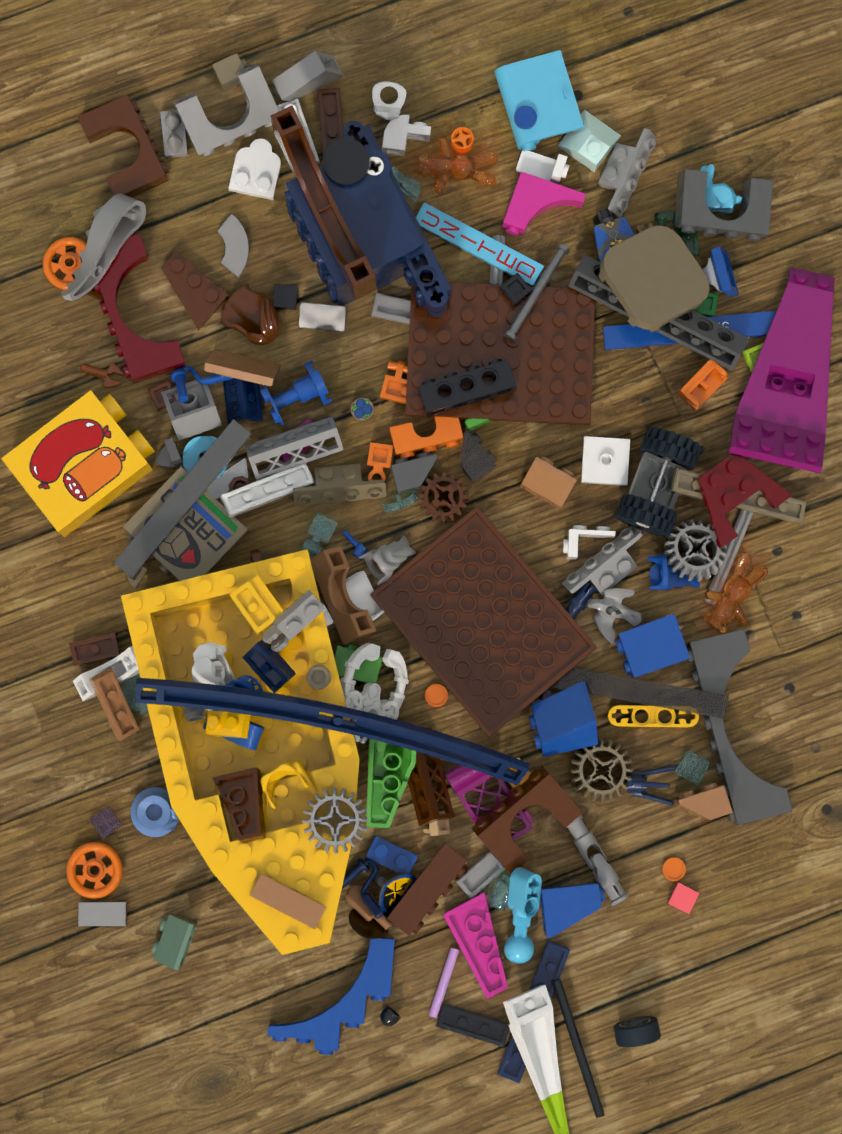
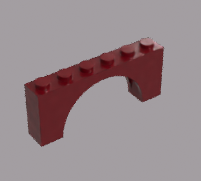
[94,234,185,384]

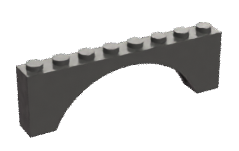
[687,629,792,825]

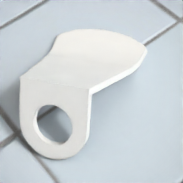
[346,571,384,621]

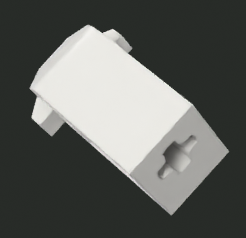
[192,642,236,711]

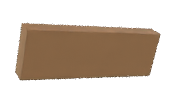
[89,668,140,741]
[250,874,326,929]

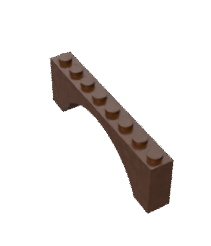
[270,106,377,300]

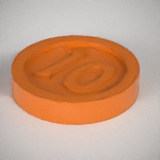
[425,684,448,707]
[662,858,686,881]

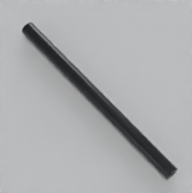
[552,978,605,1118]

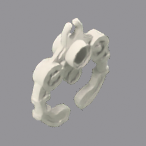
[340,643,409,744]

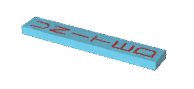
[416,202,544,286]

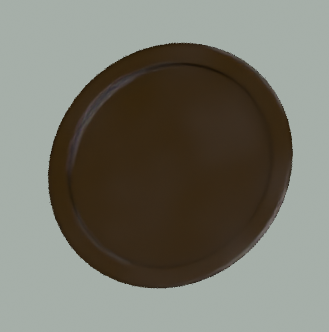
[349,908,389,939]

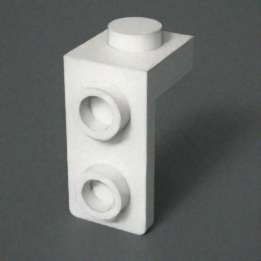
[516,150,570,184]
[563,525,616,560]

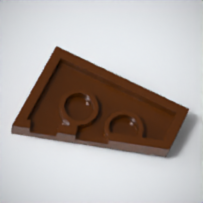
[161,251,229,331]
[213,767,265,843]

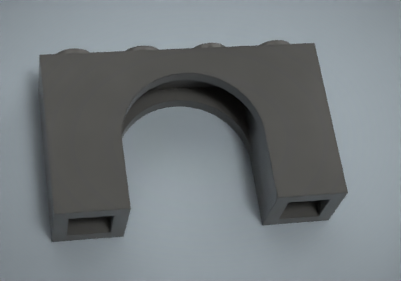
[674,169,773,241]

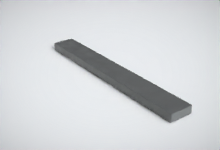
[114,419,252,578]

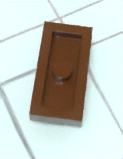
[69,633,120,666]

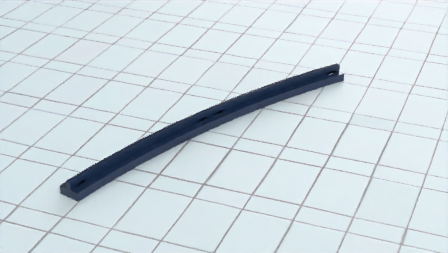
[135,678,529,785]

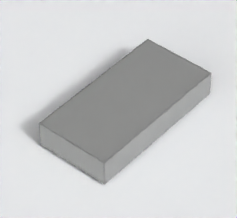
[371,293,411,325]
[455,851,506,899]
[78,902,127,926]

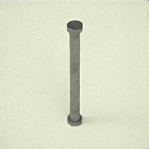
[503,243,570,342]

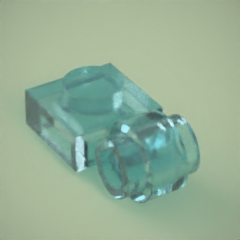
[301,512,338,559]

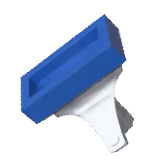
[702,246,739,297]

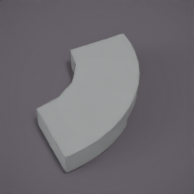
[217,214,249,278]

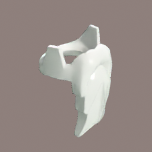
[372,81,406,121]

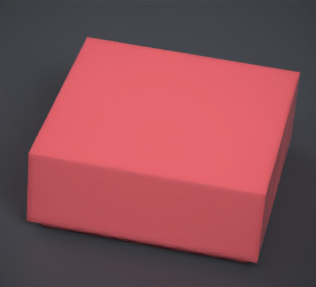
[668,882,699,914]

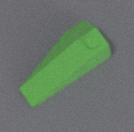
[366,739,416,828]

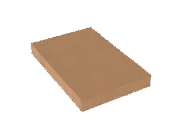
[204,349,281,387]

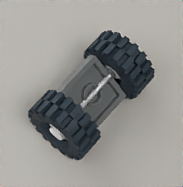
[615,427,702,537]

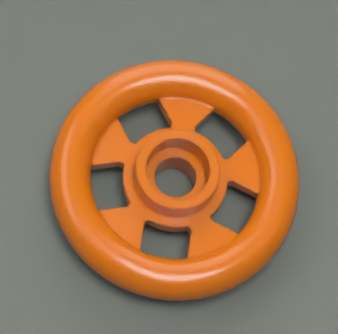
[43,237,87,290]
[66,842,123,899]

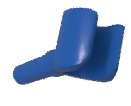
[342,530,368,560]

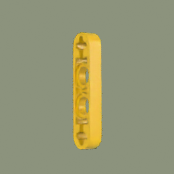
[607,705,699,728]

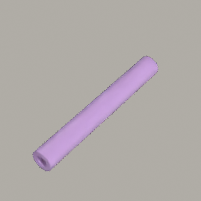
[428,947,459,1018]

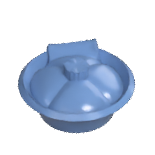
[131,787,179,837]

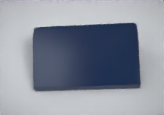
[242,640,296,693]

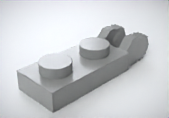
[262,590,326,652]

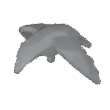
[587,588,643,644]

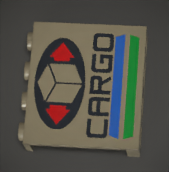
[123,467,250,582]

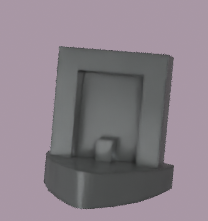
[155,437,184,469]

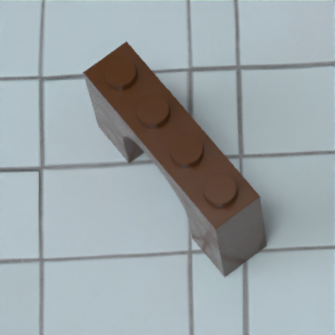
[78,94,169,197]
[472,766,583,874]

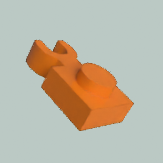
[367,442,393,481]

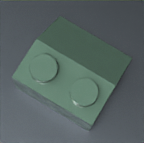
[152,913,198,971]

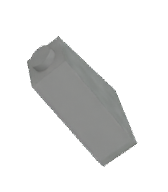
[272,51,343,101]

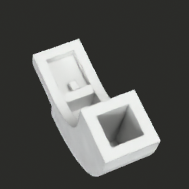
[73,646,139,701]

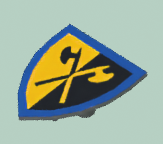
[374,873,417,915]

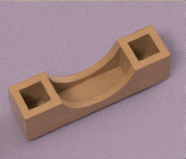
[310,546,376,646]

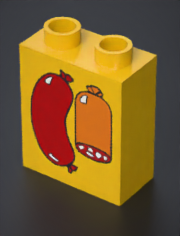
[1,390,155,537]

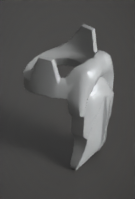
[359,535,417,585]

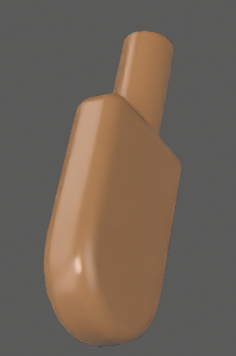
[346,885,393,930]

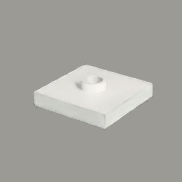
[581,436,630,486]

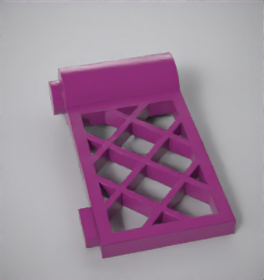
[444,764,534,841]

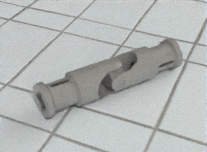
[566,815,630,906]

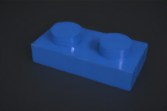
[366,836,418,874]

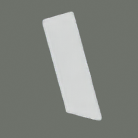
[207,458,248,499]

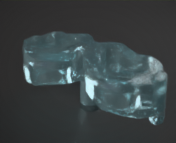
[381,490,418,513]

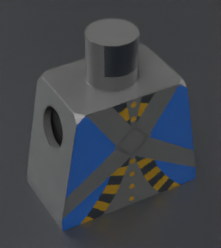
[592,208,635,262]

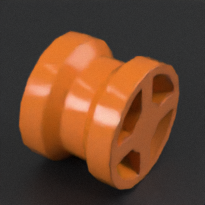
[451,127,474,154]

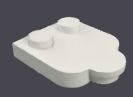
[228,139,281,200]

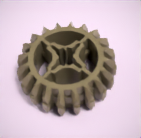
[570,739,634,802]

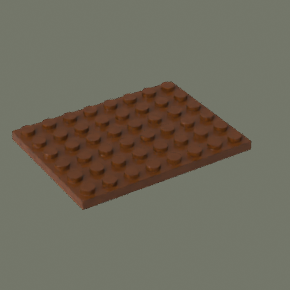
[405,280,595,426]
[370,506,597,738]

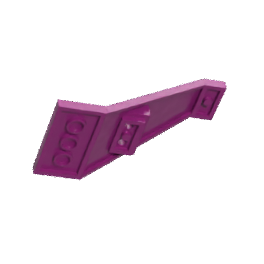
[729,267,835,474]

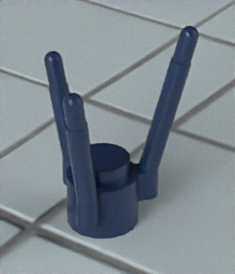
[627,765,681,805]

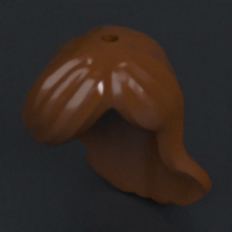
[221,284,282,345]

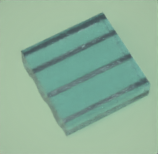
[675,750,710,785]

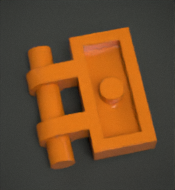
[380,360,408,405]

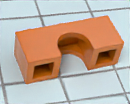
[389,417,464,459]

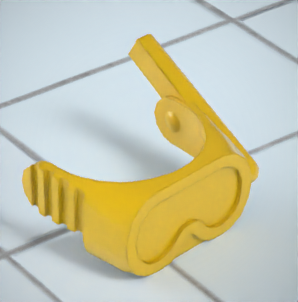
[260,761,318,809]

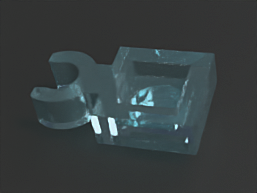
[391,166,422,202]

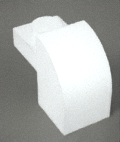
[382,115,431,157]

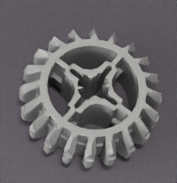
[664,519,727,582]
[302,787,368,854]

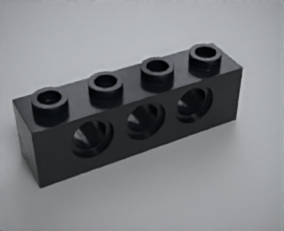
[418,359,517,417]

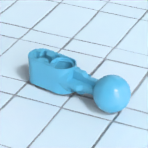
[504,867,542,964]

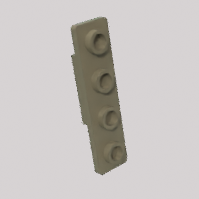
[293,464,387,506]

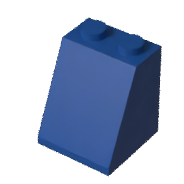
[615,614,690,679]
[528,681,598,757]
[540,882,605,938]

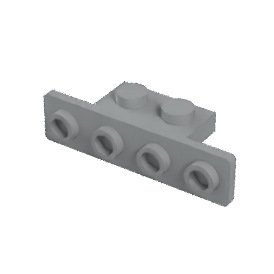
[598,128,657,218]
[562,526,643,596]

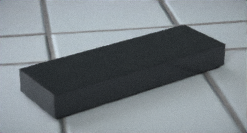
[436,1003,510,1047]

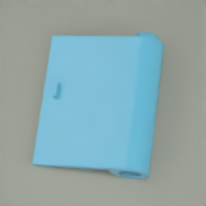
[494,50,584,152]

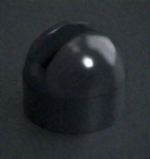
[380,1005,401,1026]

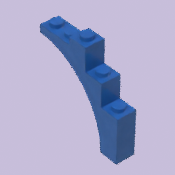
[267,937,395,1055]

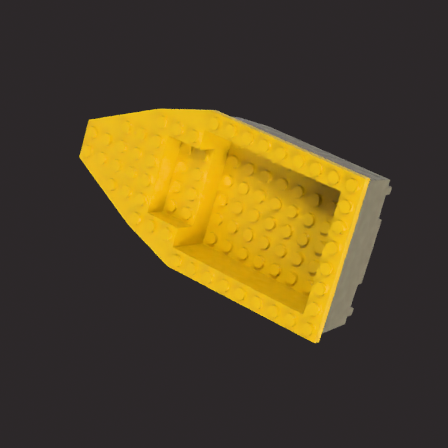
[121,549,360,955]

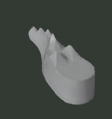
[61,193,146,301]

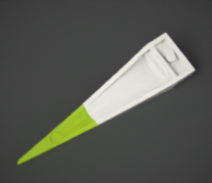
[503,985,569,1134]

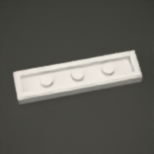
[220,463,315,518]

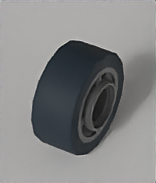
[613,1016,661,1047]

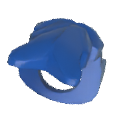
[647,555,700,591]

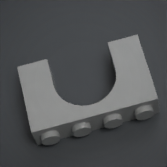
[173,63,279,156]

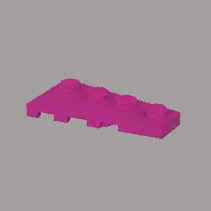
[443,892,508,999]

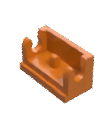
[678,359,728,411]

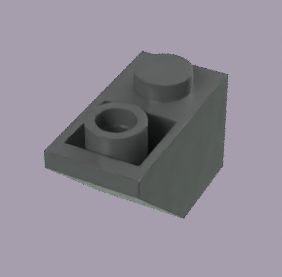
[391,452,437,495]

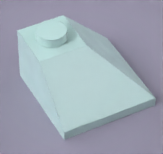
[558,110,621,173]

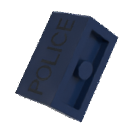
[223,378,263,424]

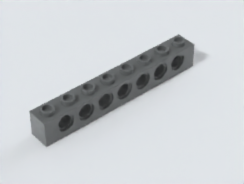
[569,255,749,371]

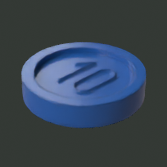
[514,106,537,129]

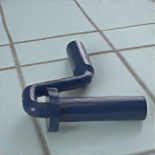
[342,857,384,919]

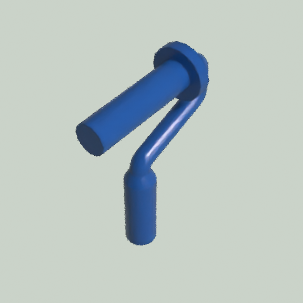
[171,366,233,402]

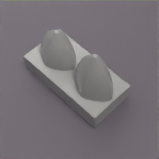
[160,110,188,158]

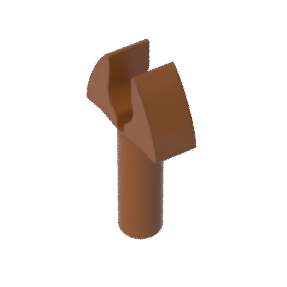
[80,363,124,388]

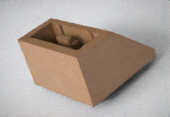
[520,456,577,510]
[673,783,733,820]

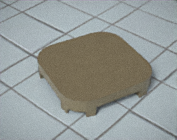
[599,226,709,332]

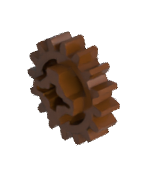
[418,472,469,523]

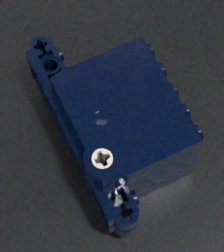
[284,120,452,317]

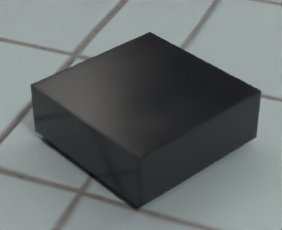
[499,273,532,306]
[273,284,298,310]

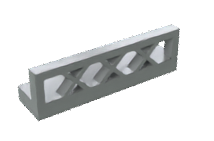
[245,416,344,480]

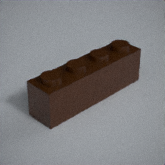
[387,843,468,936]

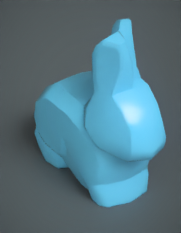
[700,164,743,214]

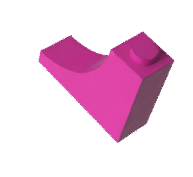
[502,171,586,236]

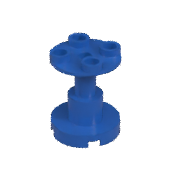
[260,360,332,426]

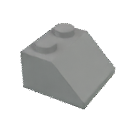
[161,377,222,441]

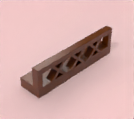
[408,727,455,826]

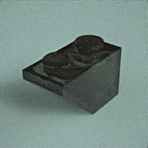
[460,429,497,485]

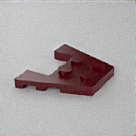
[697,453,791,548]

